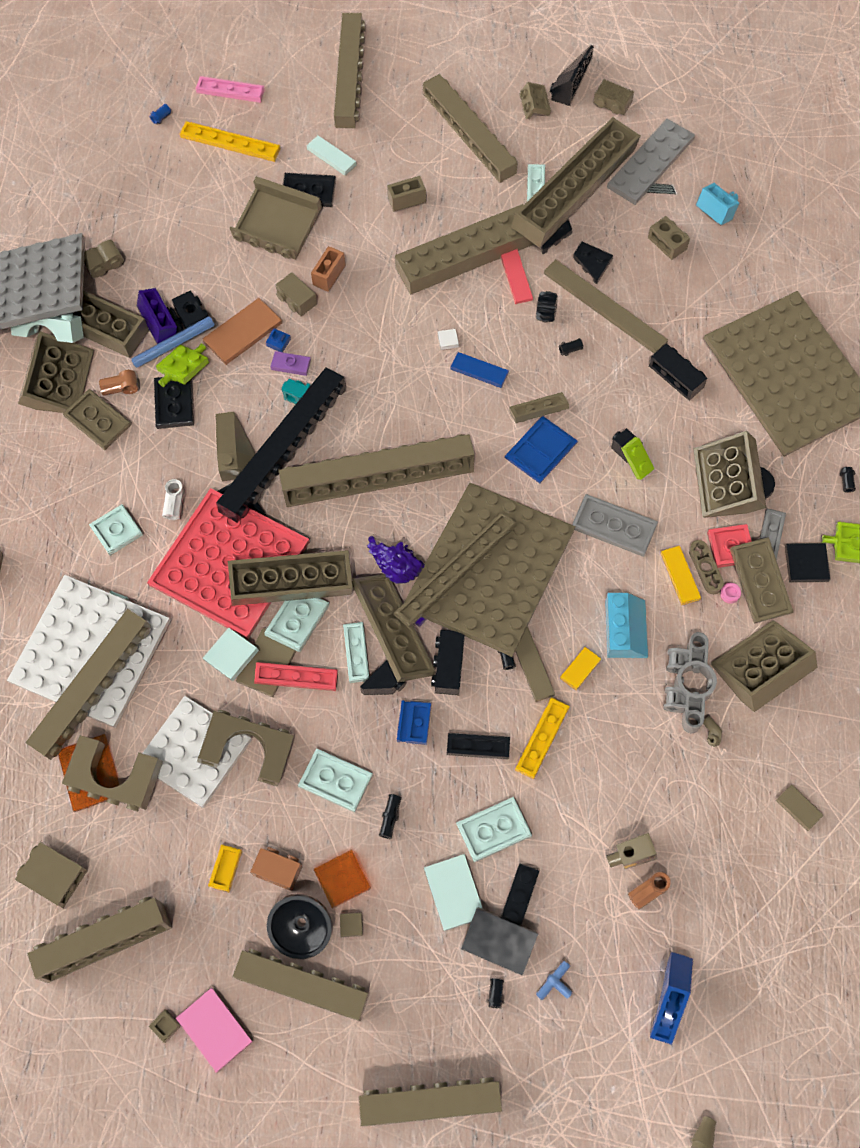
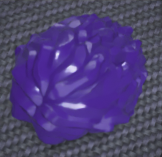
[367,536,425,584]

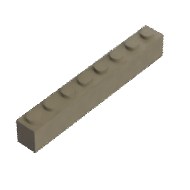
[334,13,365,128]
[423,74,518,183]
[25,608,151,760]

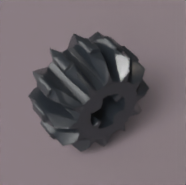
[536,291,558,322]

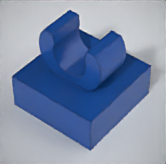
[266,328,291,352]

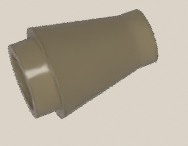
[691,1116,717,1148]

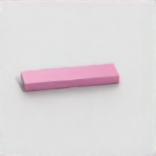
[196,76,265,103]

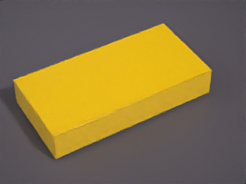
[560,647,601,691]
[208,844,242,893]

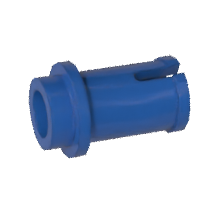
[149,104,171,124]

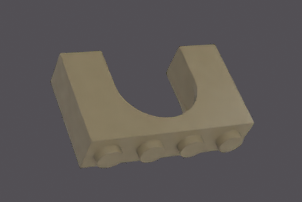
[197,710,294,787]
[62,735,163,812]

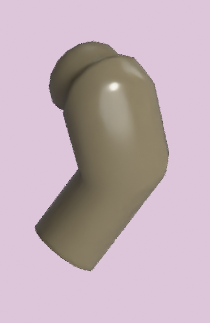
[703,716,722,747]

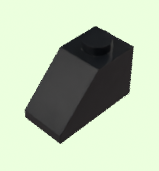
[360,660,407,695]

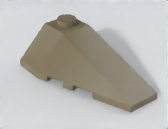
[216,412,255,481]

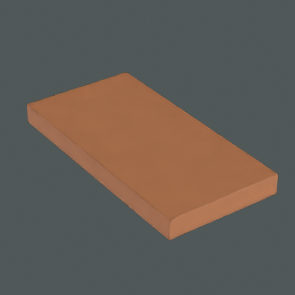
[203,298,282,365]

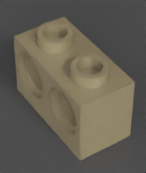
[648,216,690,260]

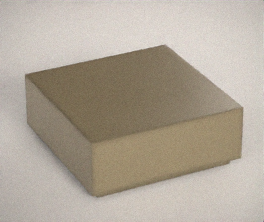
[340,913,363,937]
[148,1010,181,1043]

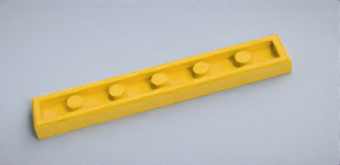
[179,121,281,162]

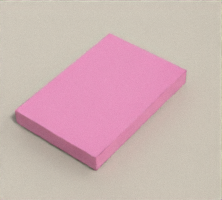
[176,988,253,1073]

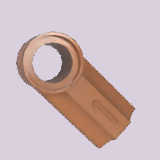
[99,370,138,396]
[627,872,670,910]

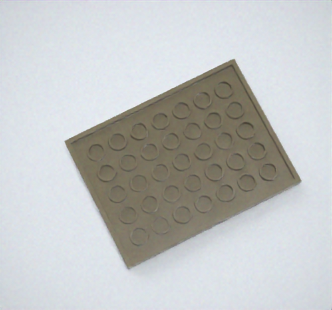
[704,291,860,457]
[403,483,576,657]

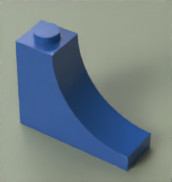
[650,952,693,1045]

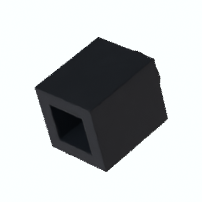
[611,428,643,463]

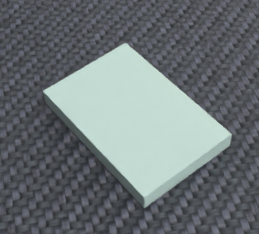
[264,598,329,652]
[298,748,373,813]
[456,797,532,863]
[424,854,483,931]

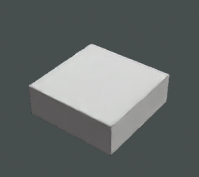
[438,329,459,350]

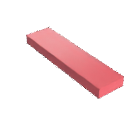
[501,249,533,304]
[254,662,338,691]

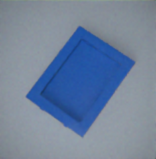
[505,416,578,484]

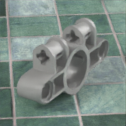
[664,632,717,733]

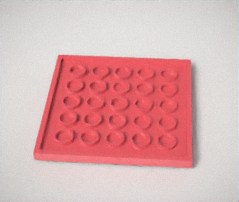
[147,488,310,639]

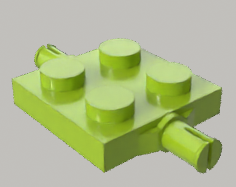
[156,343,209,387]
[822,522,860,563]

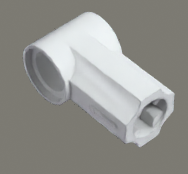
[162,479,185,521]

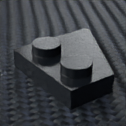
[573,241,613,284]

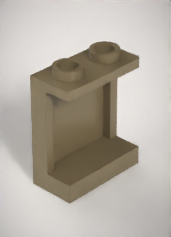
[15,842,87,908]

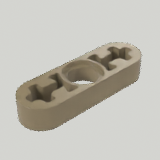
[689,540,724,595]

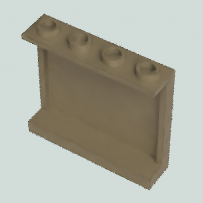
[230,176,322,260]

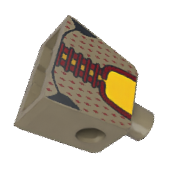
[606,833,657,869]

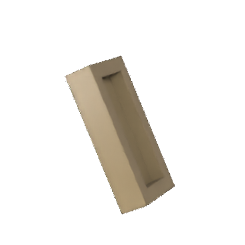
[776,785,824,831]

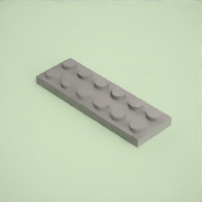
[607,119,695,205]

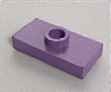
[270,351,311,376]

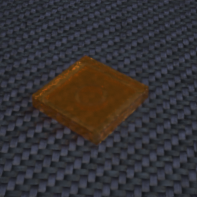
[313,850,371,909]

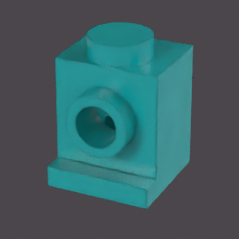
[281,378,311,404]

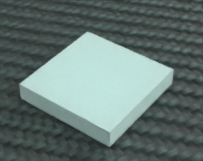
[89,504,143,555]
[203,628,259,681]

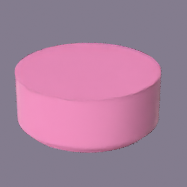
[720,583,741,604]

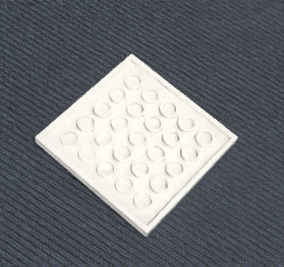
[7,575,171,728]

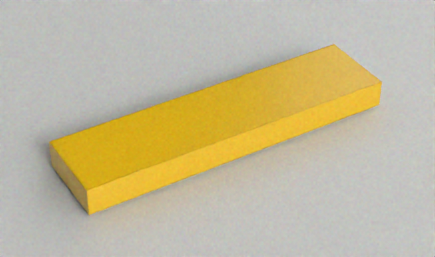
[515,697,570,780]

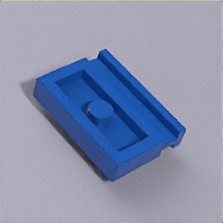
[397,700,431,745]

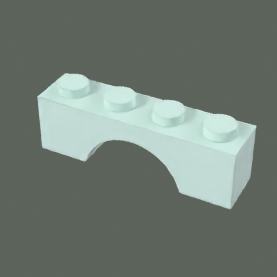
[11,313,84,343]

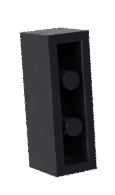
[649,343,707,401]
[431,630,465,696]

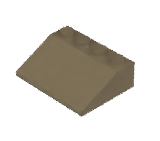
[18,331,94,413]
[693,431,767,518]
[711,620,818,712]

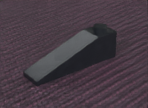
[550,45,594,106]

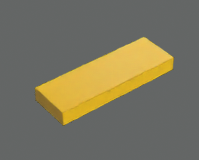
[660,546,701,606]

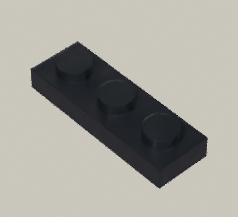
[447,733,510,759]
[501,863,540,925]

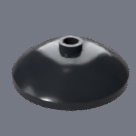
[267,894,332,959]

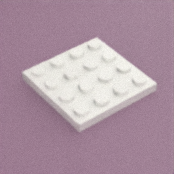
[142,696,252,809]

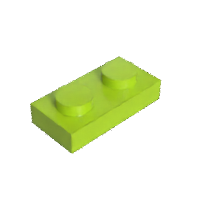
[621,437,655,480]

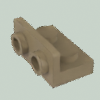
[520,82,551,119]

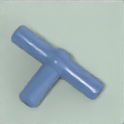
[536,961,572,1000]

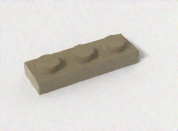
[509,392,569,423]

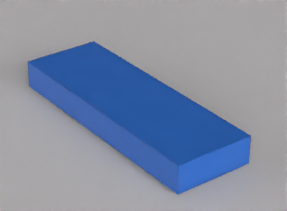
[451,352,509,388]

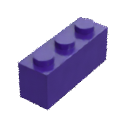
[137,288,177,344]

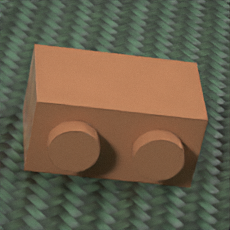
[311,246,346,292]
[250,847,302,891]

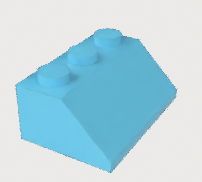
[605,593,648,658]

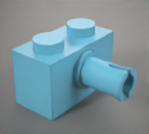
[696,183,739,225]

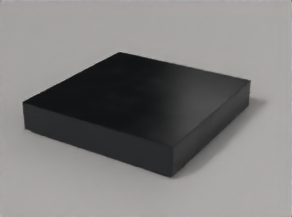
[785,543,831,583]

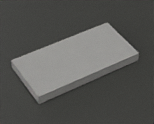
[572,494,658,557]

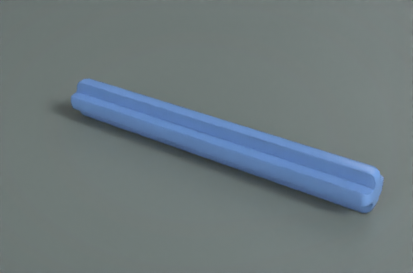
[131,316,215,368]

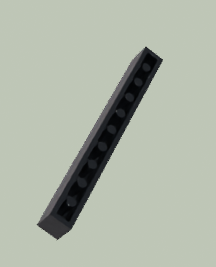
[216,367,346,523]

